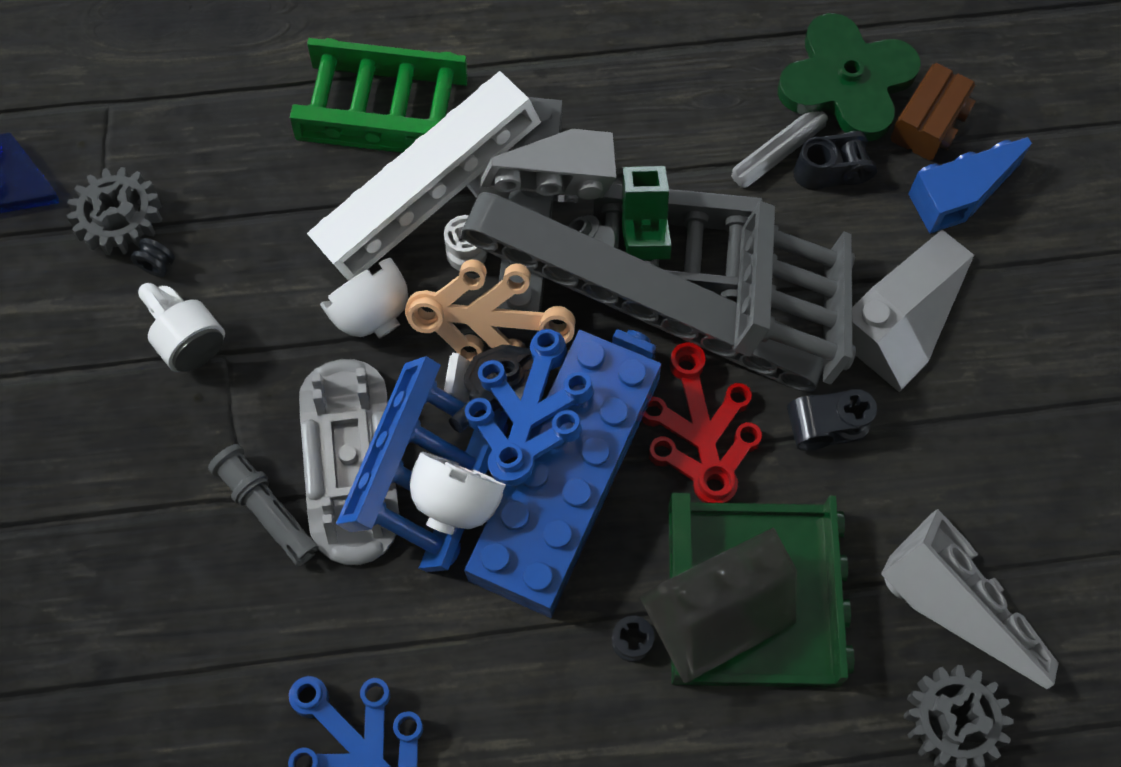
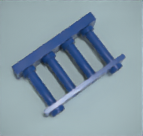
[336,356,508,572]

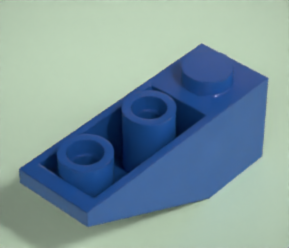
[908,137,1032,234]

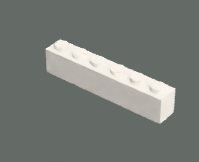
[307,71,541,281]

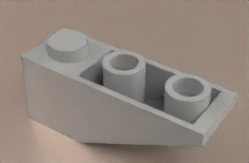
[481,128,617,200]

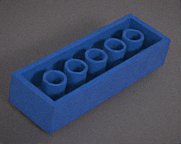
[464,329,662,618]

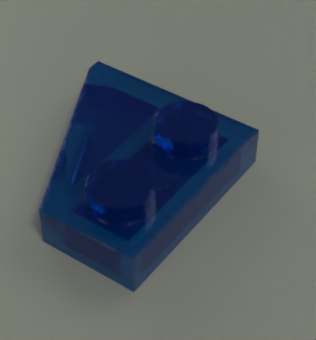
[0,133,59,213]

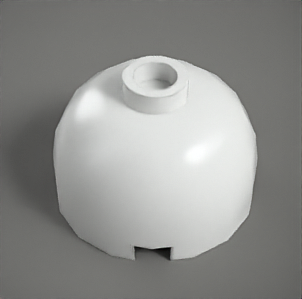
[320,258,409,339]
[410,452,506,535]

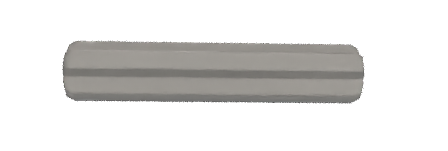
[731,111,828,188]

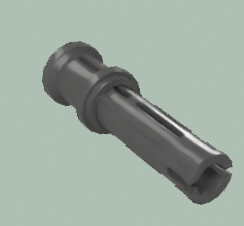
[208,444,319,566]

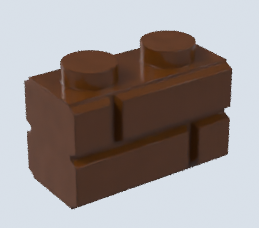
[890,63,976,161]

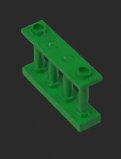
[289,38,468,153]

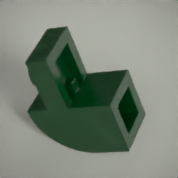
[622,166,671,261]

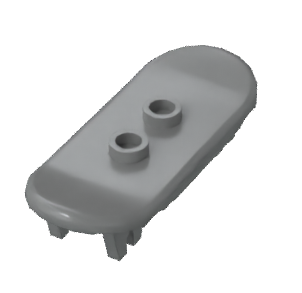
[299,359,399,565]

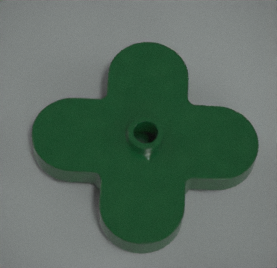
[777,13,921,141]

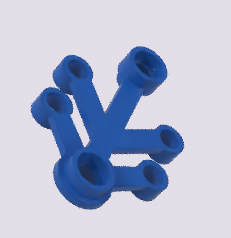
[465,329,594,486]
[288,676,423,767]

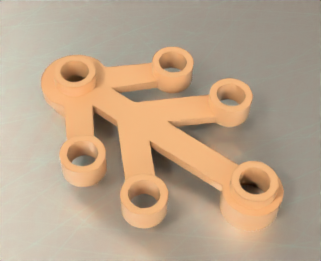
[405,259,576,362]

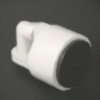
[138,283,225,372]

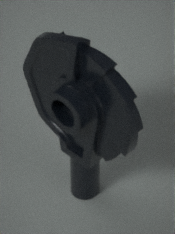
[449,345,534,433]

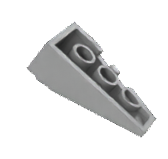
[852,230,974,392]
[881,509,1058,689]

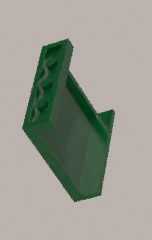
[668,493,855,688]

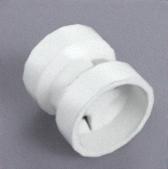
[444,215,487,272]

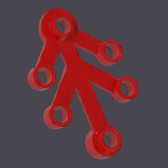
[642,342,762,503]

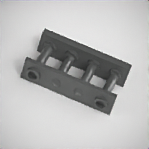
[593,184,762,303]
[734,201,856,385]

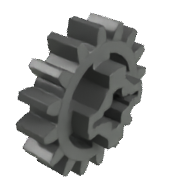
[67,167,162,255]
[904,665,1014,767]

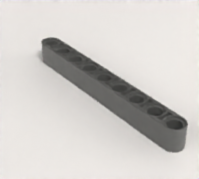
[461,192,823,392]

